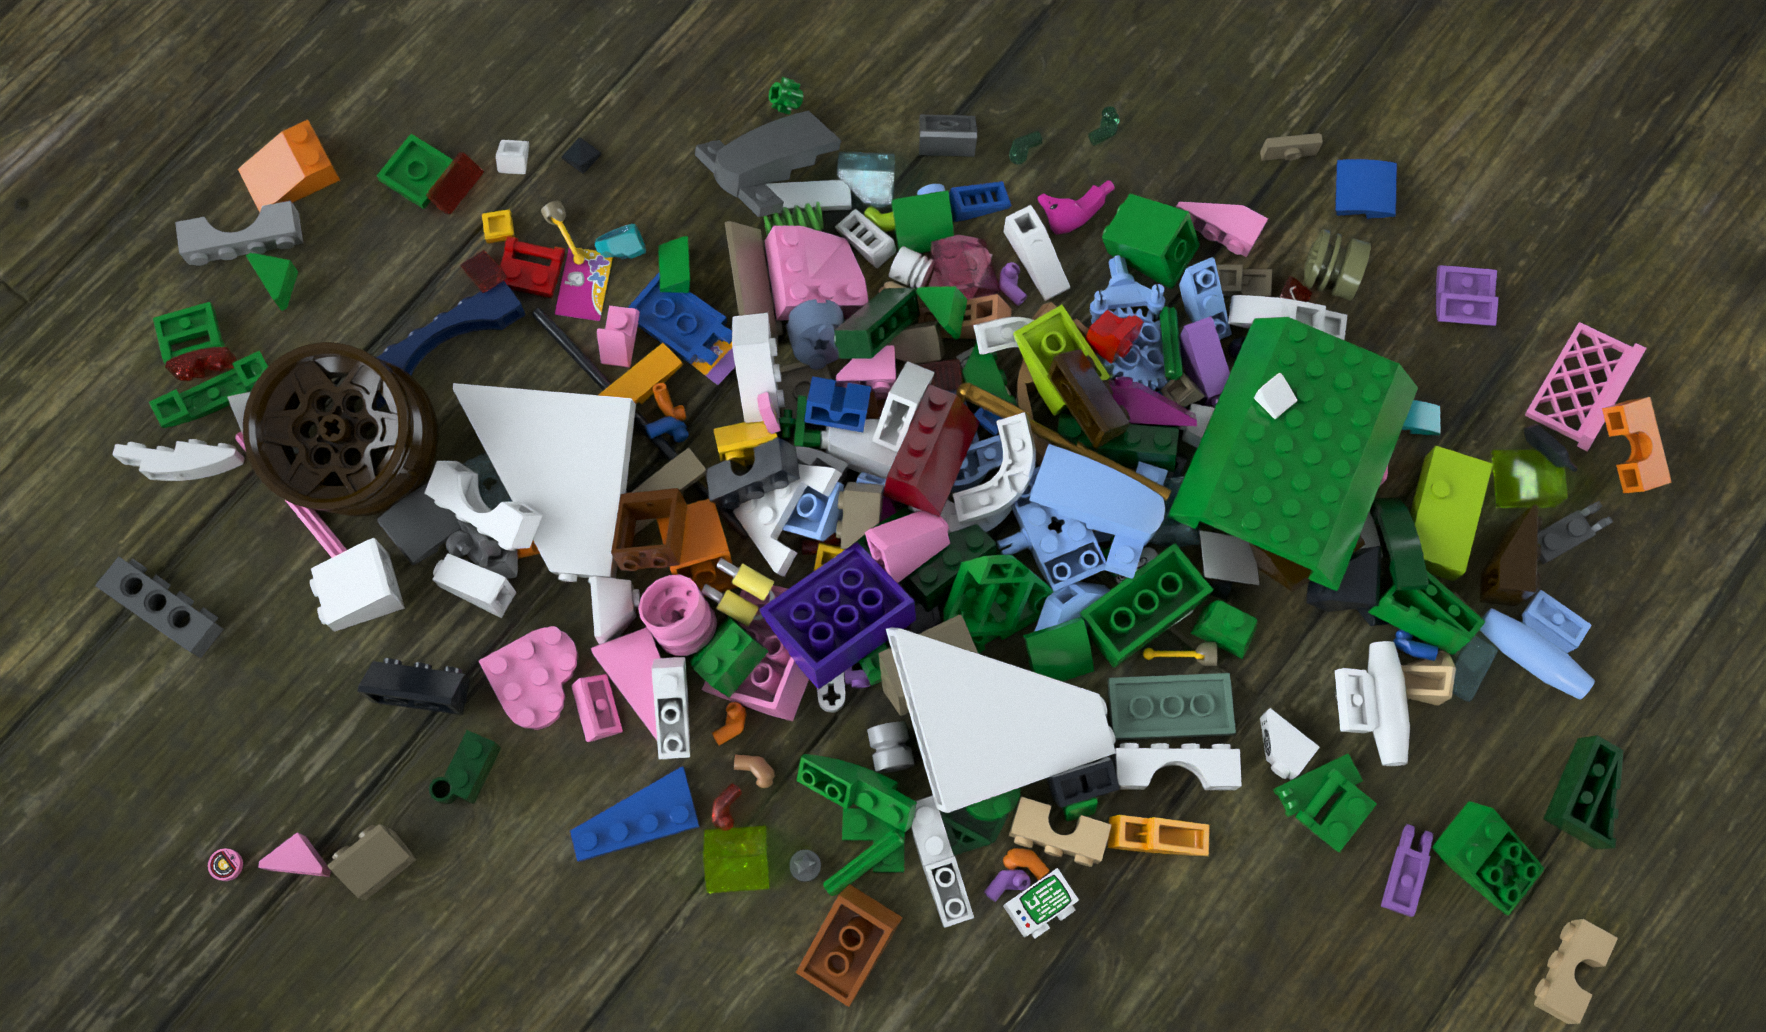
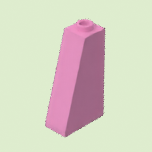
[591,627,661,740]

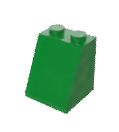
[1102,193,1200,289]

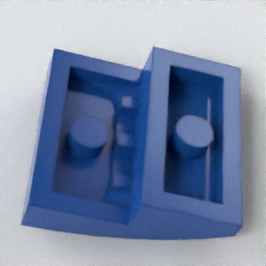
[1335,159,1397,219]

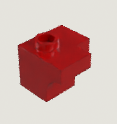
[1085,309,1144,364]

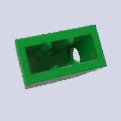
[1191,600,1258,659]

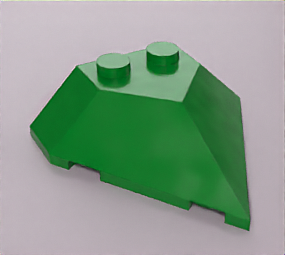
[943,555,1053,653]

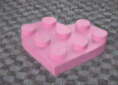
[479,626,579,730]

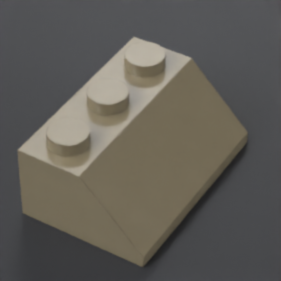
[878,615,978,716]

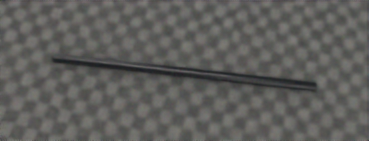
[532,307,749,540]

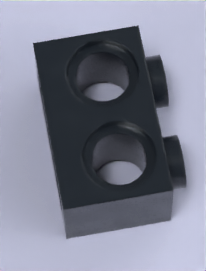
[1047,756,1120,807]

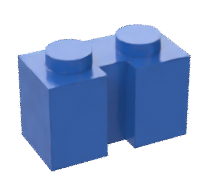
[804,376,871,433]

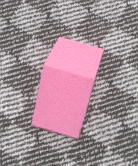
[258,833,331,877]

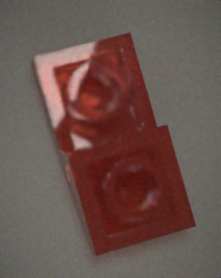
[165,347,236,381]

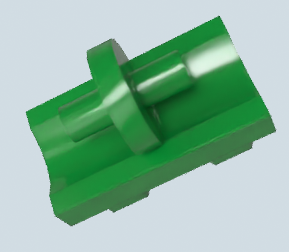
[779,395,821,450]

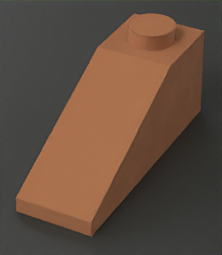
[918,294,1012,339]

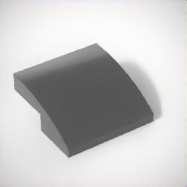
[377,483,461,566]

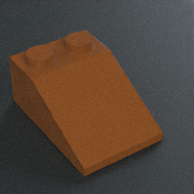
[796,884,903,1007]

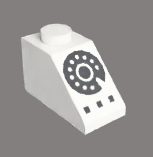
[1260,708,1320,780]

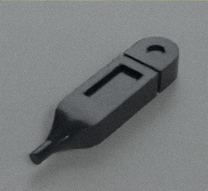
[1524,424,1577,472]

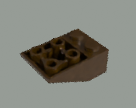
[1480,504,1542,606]

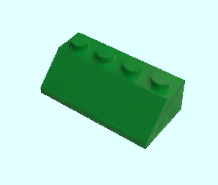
[1080,543,1213,668]

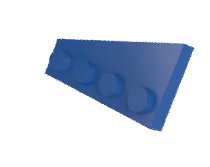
[570,766,700,862]

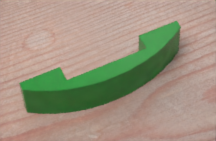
[149,350,268,428]

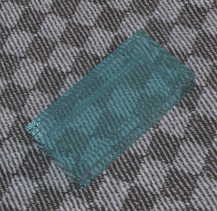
[1452,636,1499,702]

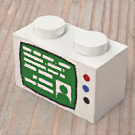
[1003,868,1079,939]

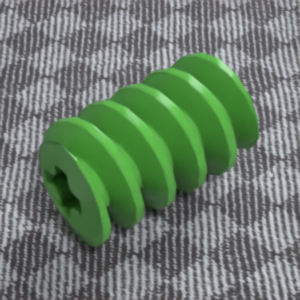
[763,201,824,236]

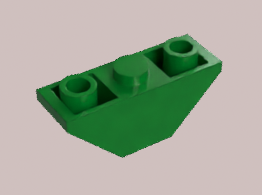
[961,343,1017,410]

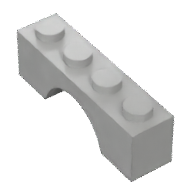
[175,201,303,266]

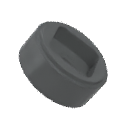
[790,850,821,882]

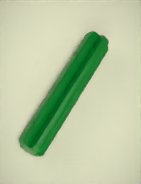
[1160,306,1183,381]
[823,830,904,896]

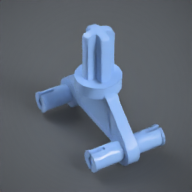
[1090,255,1165,324]

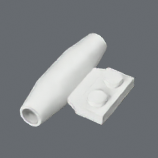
[1335,641,1410,766]

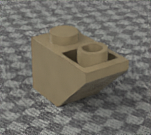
[836,482,884,549]

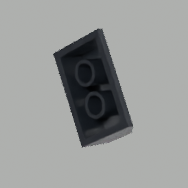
[357,658,470,715]

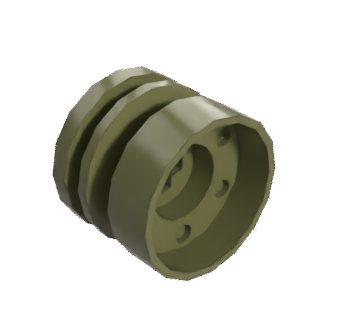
[1303,229,1371,301]

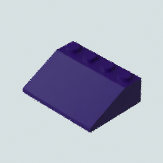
[759,542,916,689]

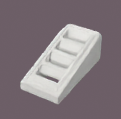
[835,209,896,268]

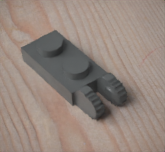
[1537,501,1613,565]

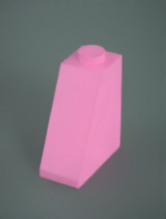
[865,510,950,583]

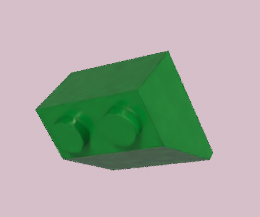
[690,616,769,698]

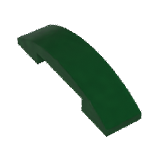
[1370,497,1428,591]

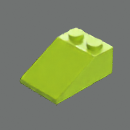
[1013,305,1110,416]

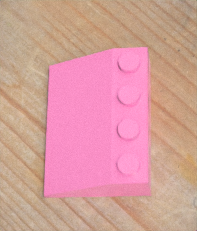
[702,585,809,721]

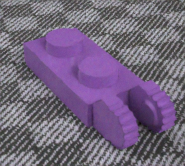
[1381,824,1433,917]

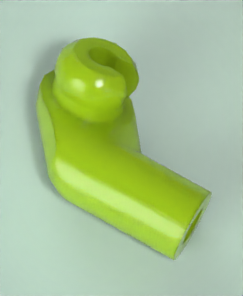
[863,206,895,232]

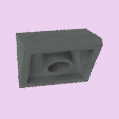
[919,114,977,157]

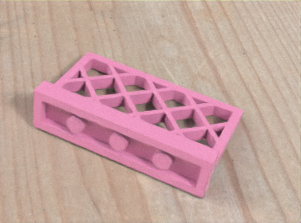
[1525,322,1646,452]

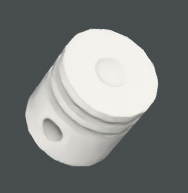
[889,246,935,288]

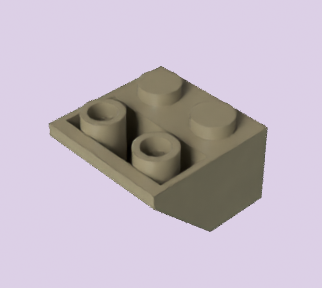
[327,824,417,901]

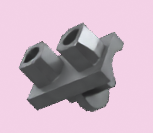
[446,519,501,567]

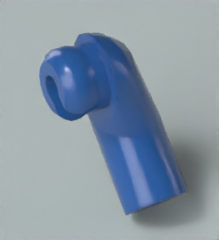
[645,416,689,442]
[1393,630,1438,661]

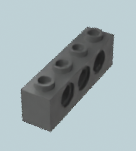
[95,556,223,659]

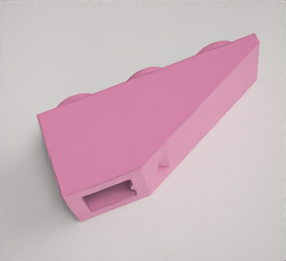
[1176,202,1268,257]

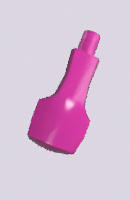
[1038,180,1114,235]

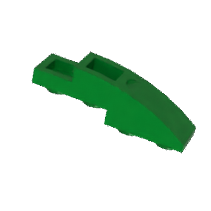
[796,754,917,832]

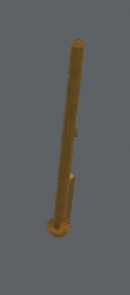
[956,383,1172,501]

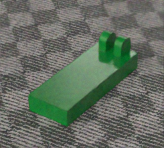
[1273,754,1363,817]

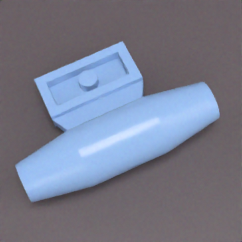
[1480,590,1595,700]

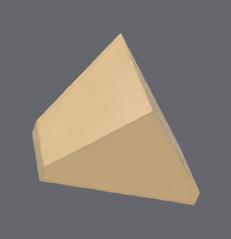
[1401,650,1456,706]

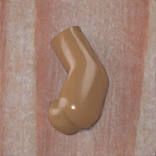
[734,754,775,788]

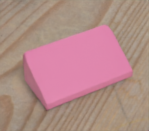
[572,674,623,742]

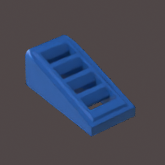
[949,181,1011,222]

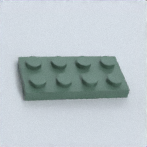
[1107,673,1236,740]

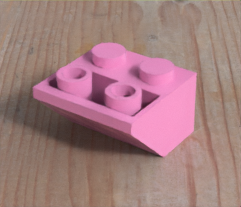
[836,345,896,400]

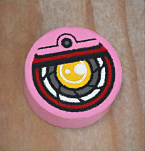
[208,848,243,881]

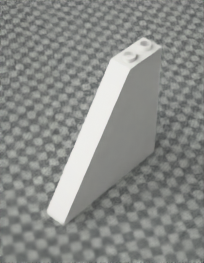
[453,383,636,583]
[886,627,1116,813]

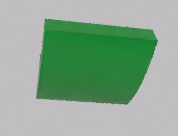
[891,190,955,253]
[1023,617,1094,682]

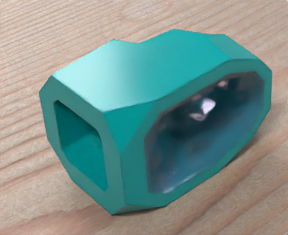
[595,224,646,260]

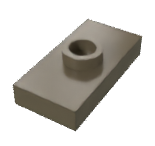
[1260,133,1323,161]

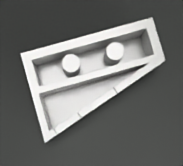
[732,313,785,423]

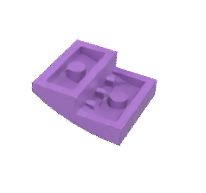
[1436,265,1498,326]

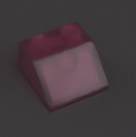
[930,235,1001,299]

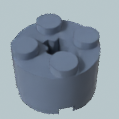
[786,299,845,370]

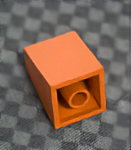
[656,499,738,597]

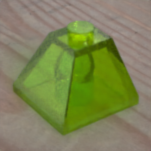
[1491,450,1568,508]

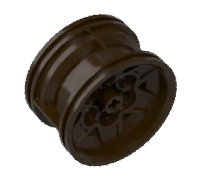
[243,342,438,516]

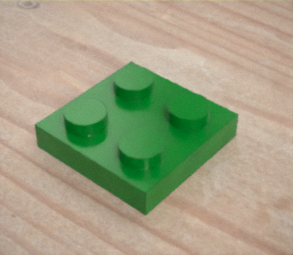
[377,134,458,209]

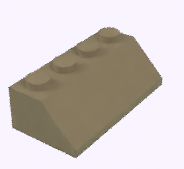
[725,221,783,346]

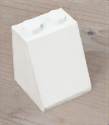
[310,538,405,631]

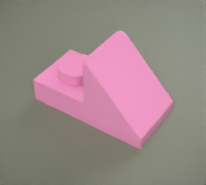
[597,306,640,368]

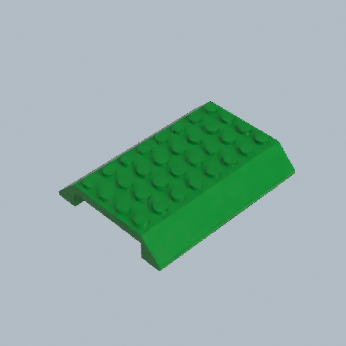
[1167,317,1418,591]

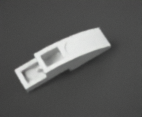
[1228,295,1347,340]
[113,439,245,481]
[911,795,974,928]

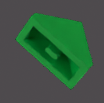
[246,252,298,311]
[915,286,968,340]

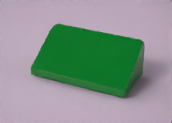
[658,236,690,293]

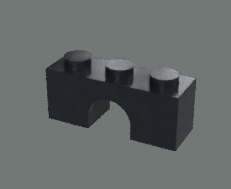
[706,437,800,510]

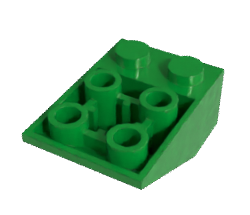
[1432,801,1545,916]

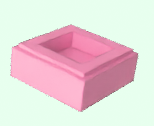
[757,392,781,434]

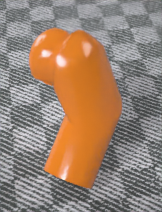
[652,383,687,421]
[1003,848,1050,881]

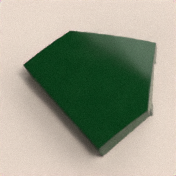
[940,807,1009,856]

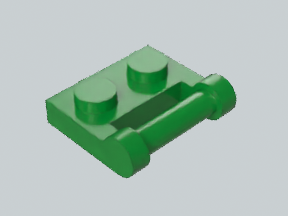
[153,302,226,368]
[1295,769,1377,852]

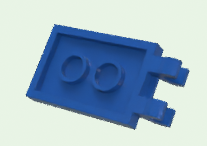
[628,273,732,366]

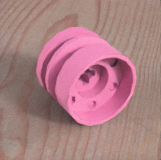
[638,575,717,656]

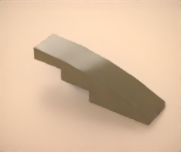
[632,448,707,535]

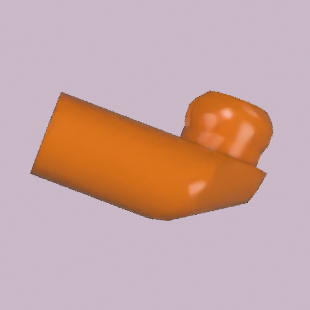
[712,701,747,746]

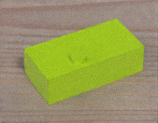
[1410,446,1493,581]

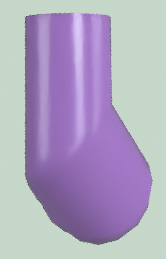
[999,262,1027,306]
[984,870,1031,902]

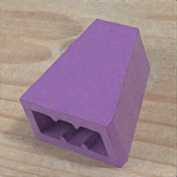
[1179,316,1230,407]

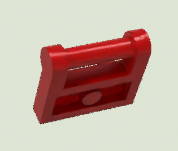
[495,236,565,298]

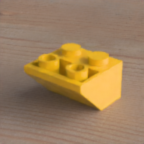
[714,421,777,467]

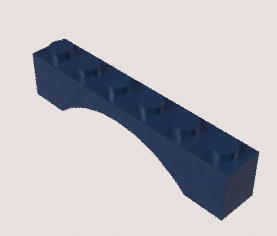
[376,278,526,409]

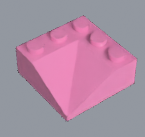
[764,226,869,320]

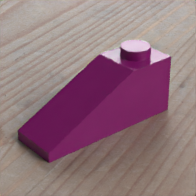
[1108,377,1197,427]

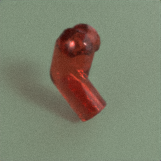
[712,783,742,831]

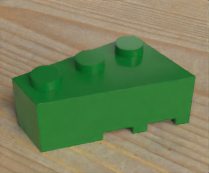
[1368,570,1486,655]

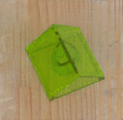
[703,826,770,894]

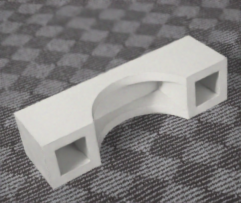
[425,461,543,551]
[1112,743,1242,790]

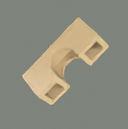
[1009,797,1111,867]
[1534,919,1618,1024]

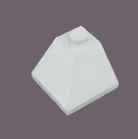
[590,576,640,645]

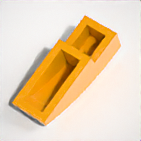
[1108,815,1209,856]

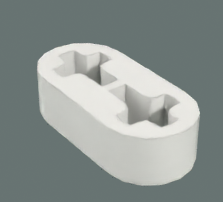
[817,672,845,713]

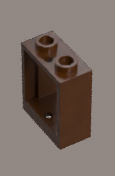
[611,488,687,571]

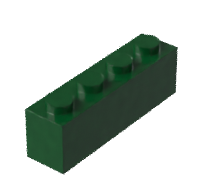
[834,288,920,359]

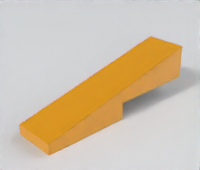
[598,343,684,404]

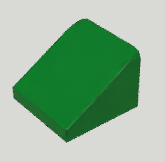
[1062,797,1098,822]

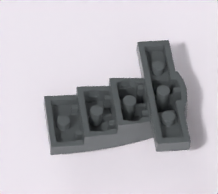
[695,111,841,217]

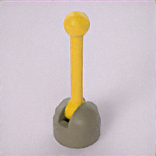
[541,200,585,265]
[1143,642,1217,666]

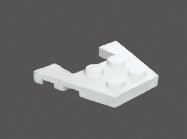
[733,464,842,576]

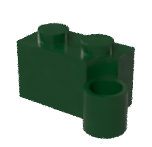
[429,730,501,805]

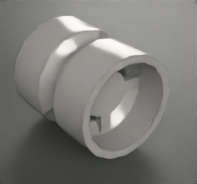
[867,721,915,774]

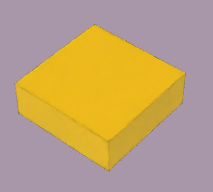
[482,209,515,244]

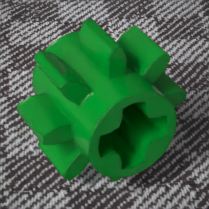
[769,77,804,115]

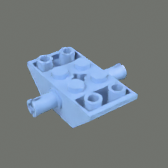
[996,467,1106,592]

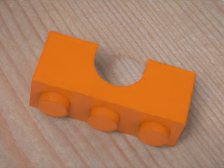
[1602,397,1672,493]

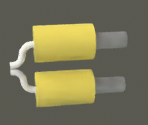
[701,558,775,627]

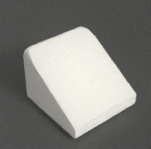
[496,140,529,174]
[1254,373,1297,419]

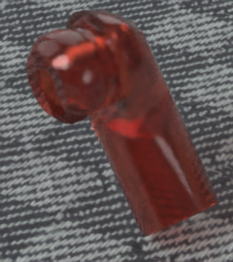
[802,532,841,555]

